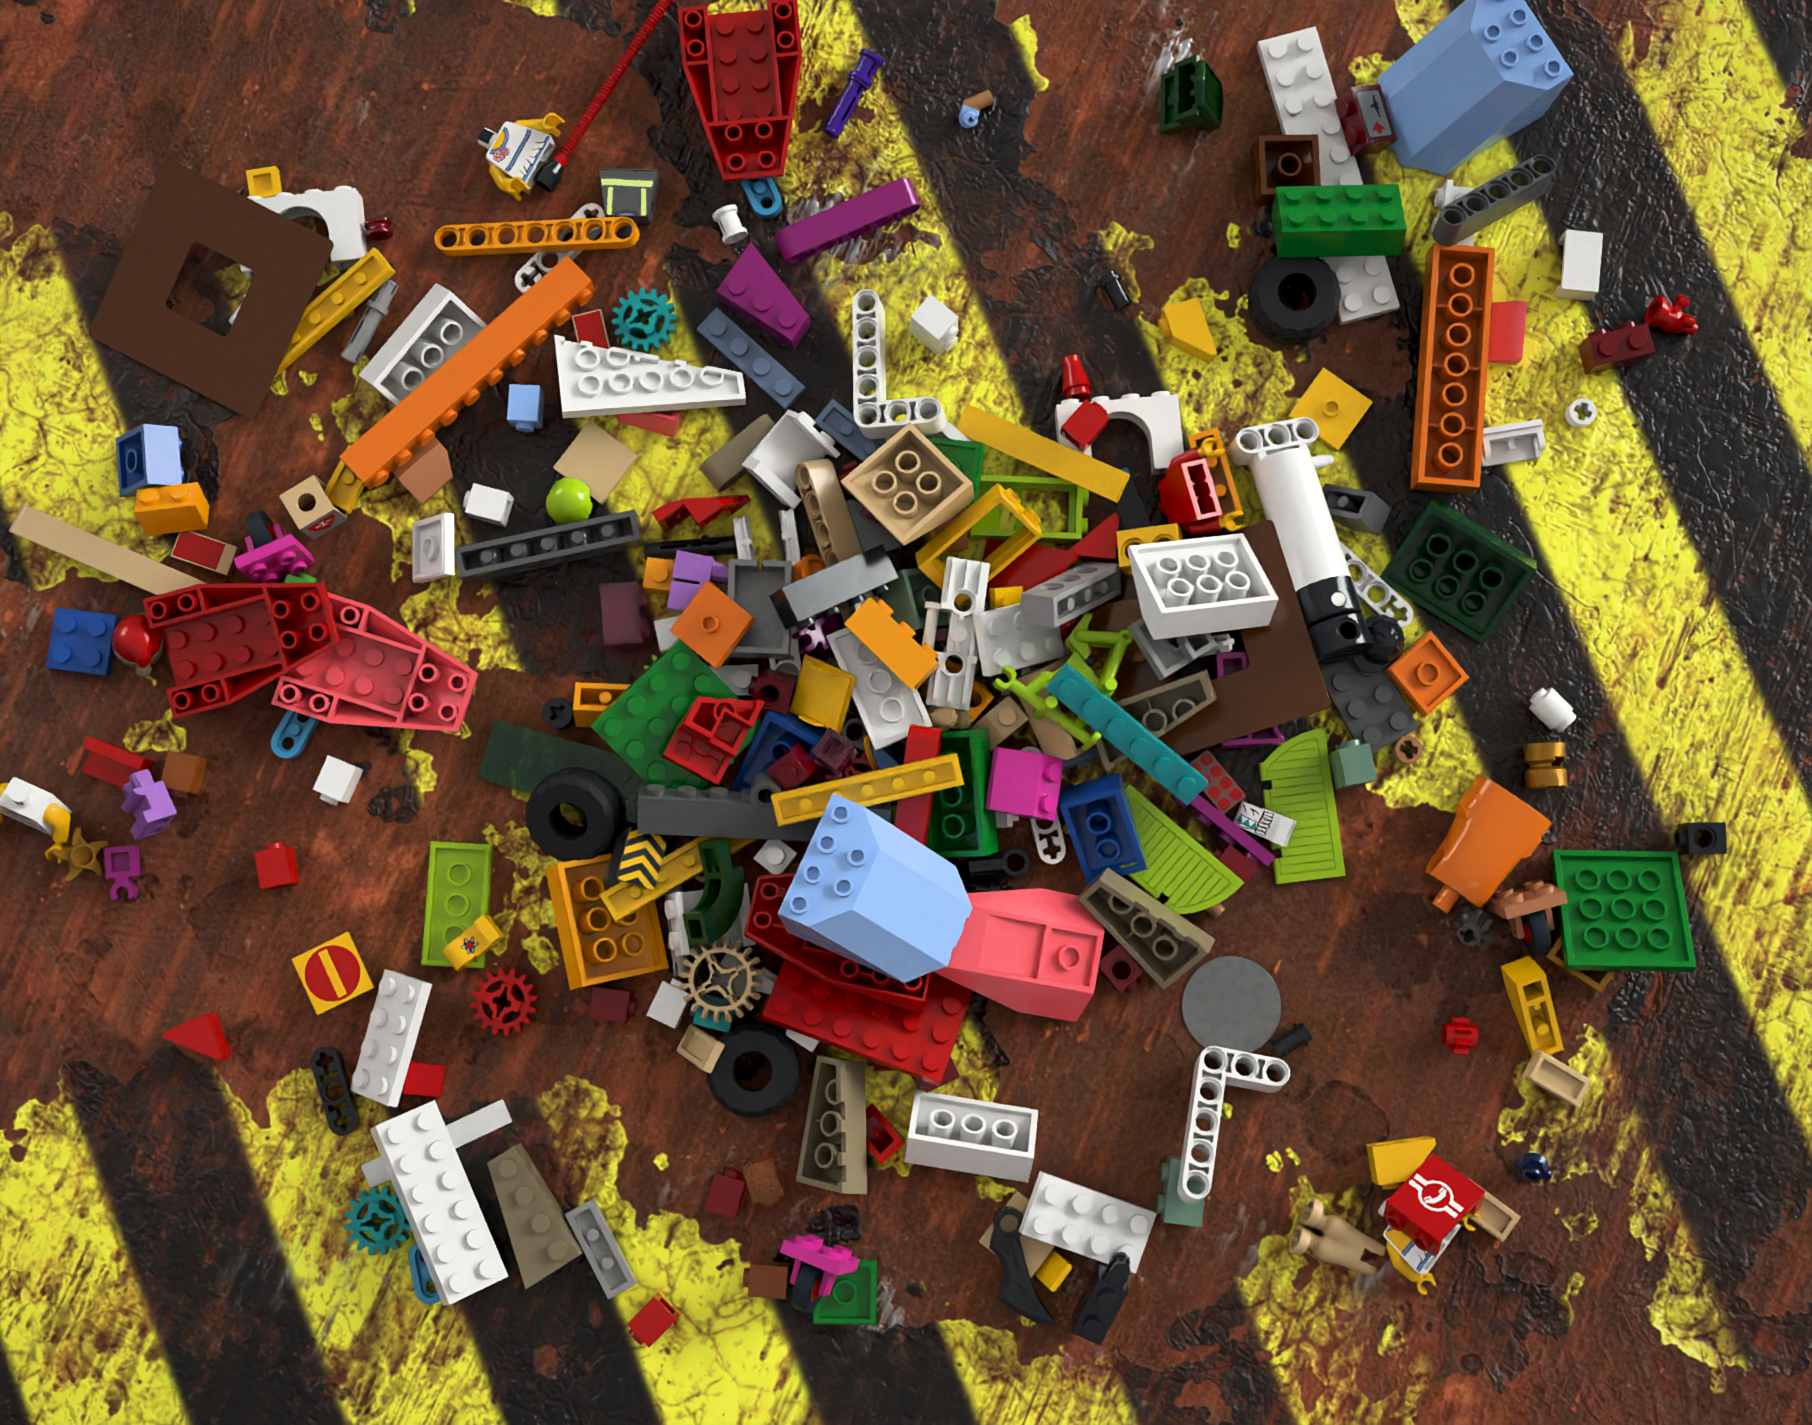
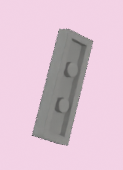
[565,1198,638,1299]

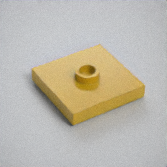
[1287,367,1373,452]

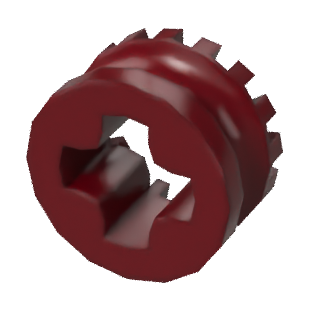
[364,217,393,241]

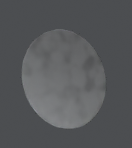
[1182,956,1281,1053]

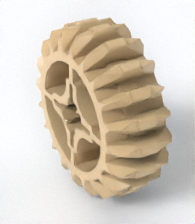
[679,937,765,1022]

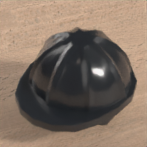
[1352,614,1405,673]

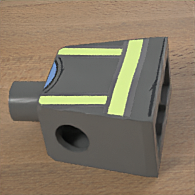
[599,168,660,239]

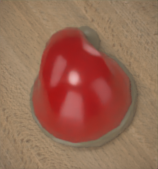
[112,613,166,677]

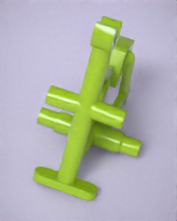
[992,613,1133,751]

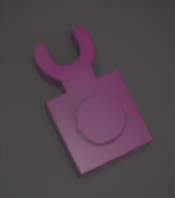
[792,614,843,654]
[104,845,141,900]

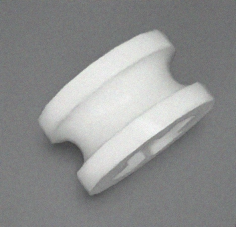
[1565,398,1597,428]

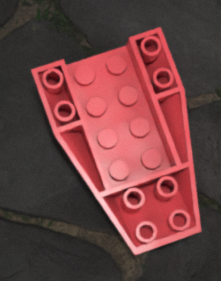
[271,592,479,732]
[933,888,1105,1022]

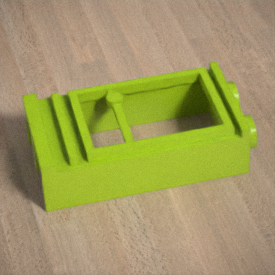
[970,475,1089,544]

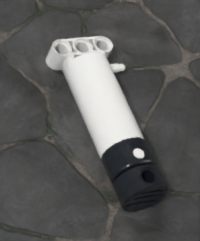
[1227,417,1374,666]

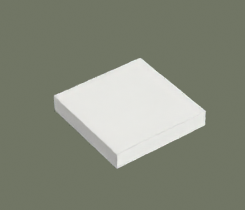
[412,513,454,583]

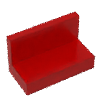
[82,736,155,788]

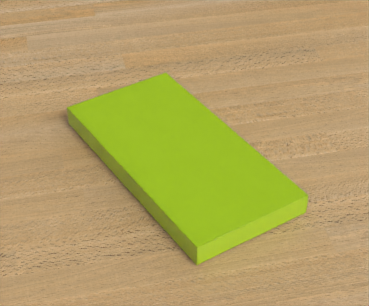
[421,841,494,968]

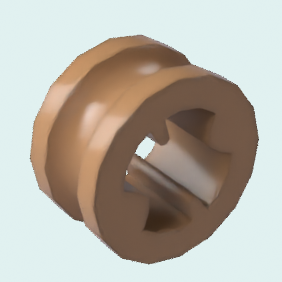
[1392,736,1423,765]

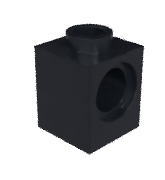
[1674,822,1727,855]

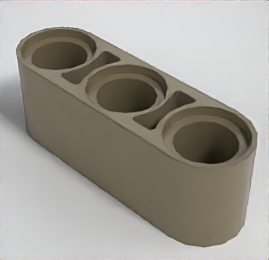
[699,414,775,493]

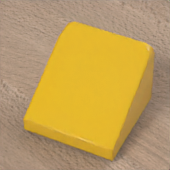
[1035,1249,1072,1292]

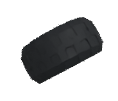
[1247,255,1341,345]
[525,767,622,862]
[706,1023,801,1118]

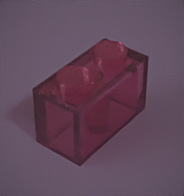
[600,581,649,649]

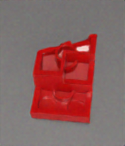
[651,495,751,533]
[982,539,1079,602]
[661,697,765,786]

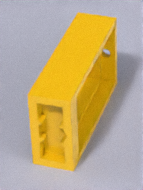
[915,483,1042,606]

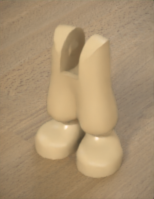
[1289,1197,1386,1277]

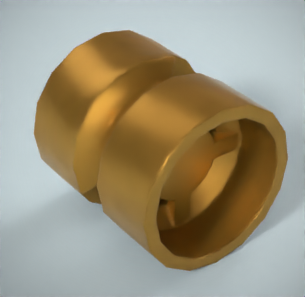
[1523,742,1568,789]

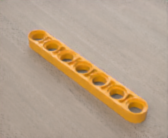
[434,216,640,257]

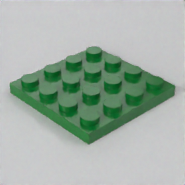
[590,638,762,790]
[1550,850,1696,972]

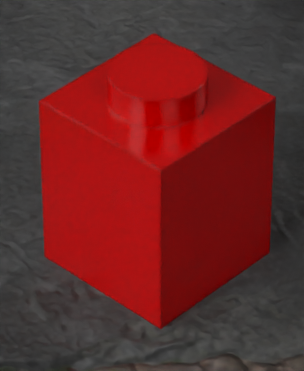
[1060,399,1109,453]
[254,842,300,890]
[627,1293,680,1347]

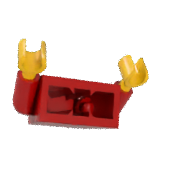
[1158,437,1246,535]

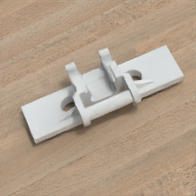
[922,557,990,711]

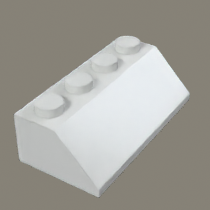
[359,283,488,406]
[904,1090,1038,1183]

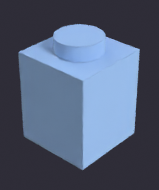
[507,384,545,432]

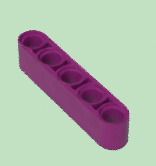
[774,177,921,265]

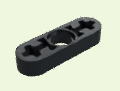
[311,1046,360,1136]

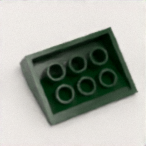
[1379,496,1537,644]

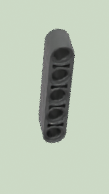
[1432,155,1556,246]

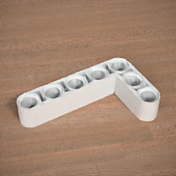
[852,289,947,439]
[1177,1046,1290,1204]

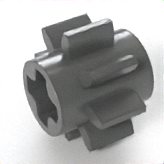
[1453,908,1495,948]

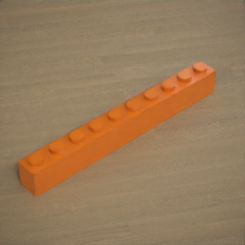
[339,256,595,490]

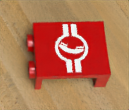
[1383,1153,1486,1257]

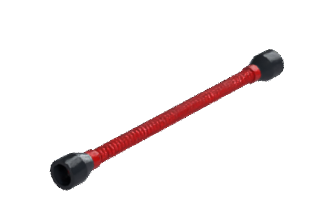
[533,0,675,193]

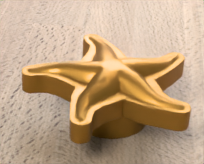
[51,827,108,881]

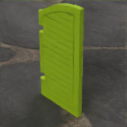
[1259,728,1346,884]
[1120,784,1245,915]

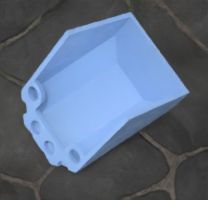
[1377,0,1574,177]
[778,793,973,983]

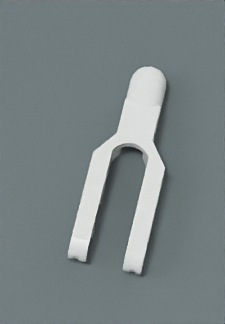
[733,509,802,688]

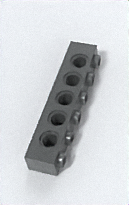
[454,509,644,584]

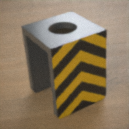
[604,827,668,891]

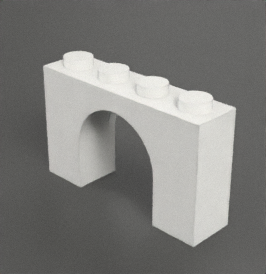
[240,186,368,280]
[1054,391,1184,475]

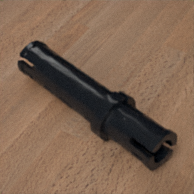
[644,535,737,560]

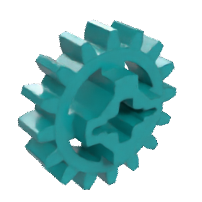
[611,287,678,354]
[344,1185,411,1256]

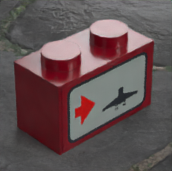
[1334,84,1397,156]

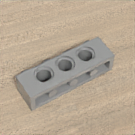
[1020,560,1121,628]

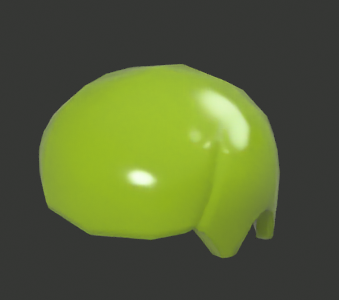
[546,477,593,525]

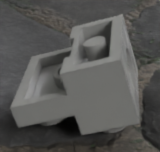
[1127,618,1218,681]

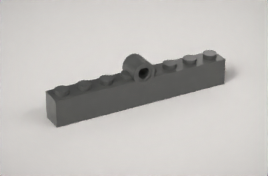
[637,771,891,841]

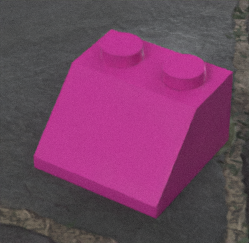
[985,747,1064,821]

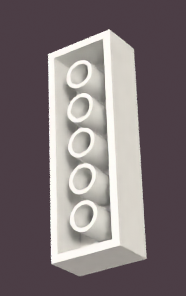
[370,1100,508,1306]

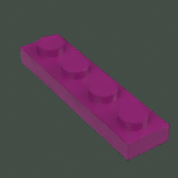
[1170,794,1275,867]

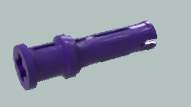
[821,48,884,139]

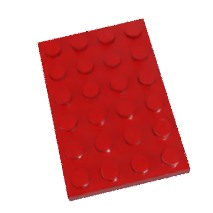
[761,959,973,1086]

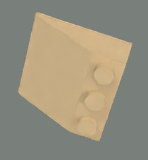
[840,422,975,546]

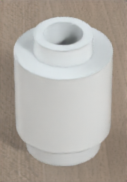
[1529,687,1576,733]

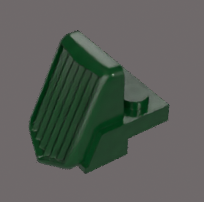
[1160,55,1224,136]

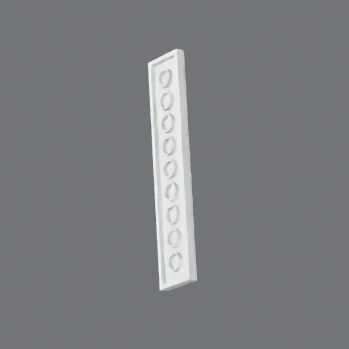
[1257,26,1400,325]

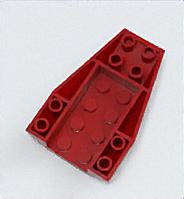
[677,0,803,182]
[142,583,340,719]

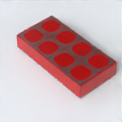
[1189,749,1247,815]

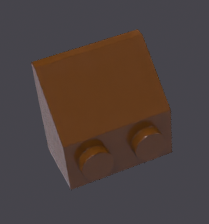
[1250,134,1321,206]

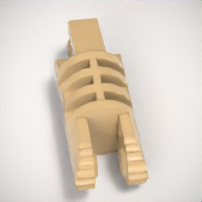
[923,701,972,731]

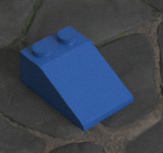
[730,709,832,793]
[1059,773,1147,885]

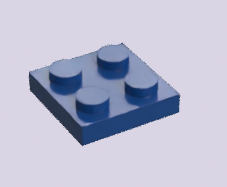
[46,608,120,677]

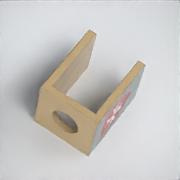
[279,475,347,539]

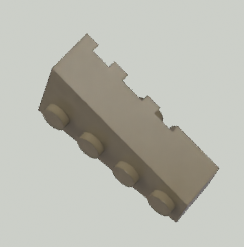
[1089,669,1217,772]
[1077,867,1216,990]
[796,1055,867,1195]
[487,1143,584,1289]

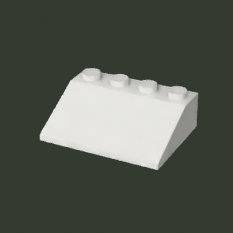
[1127,533,1279,640]

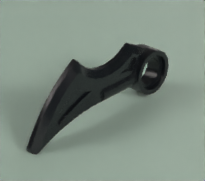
[989,1206,1055,1326]

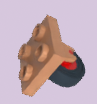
[1486,879,1568,956]

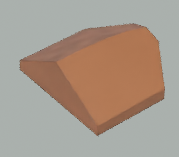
[391,437,453,505]

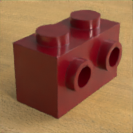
[1578,322,1655,375]

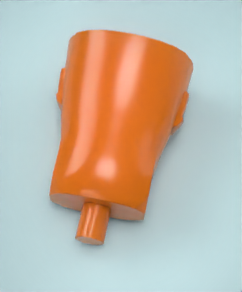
[1425,774,1552,914]

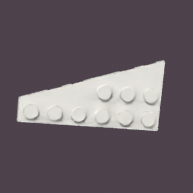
[554,335,746,418]

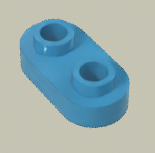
[740,178,782,219]
[271,710,320,759]
[408,1243,440,1304]

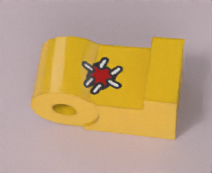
[442,914,506,972]

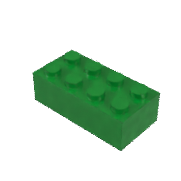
[1271,184,1407,258]
[926,728,999,858]

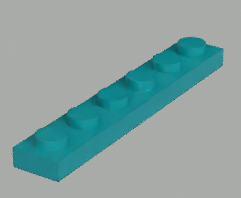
[1045,662,1209,806]

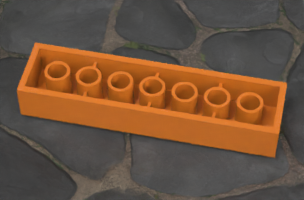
[1410,243,1495,495]

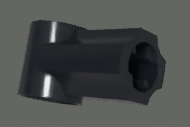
[968,848,1030,881]

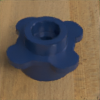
[1514,1153,1552,1182]

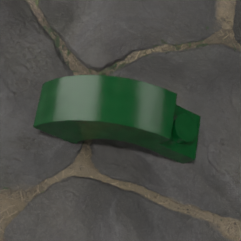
[682,839,744,944]

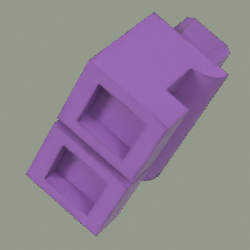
[667,550,729,614]
[121,769,177,841]

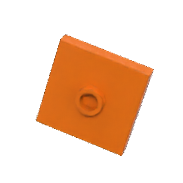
[669,581,756,669]
[1383,630,1469,717]

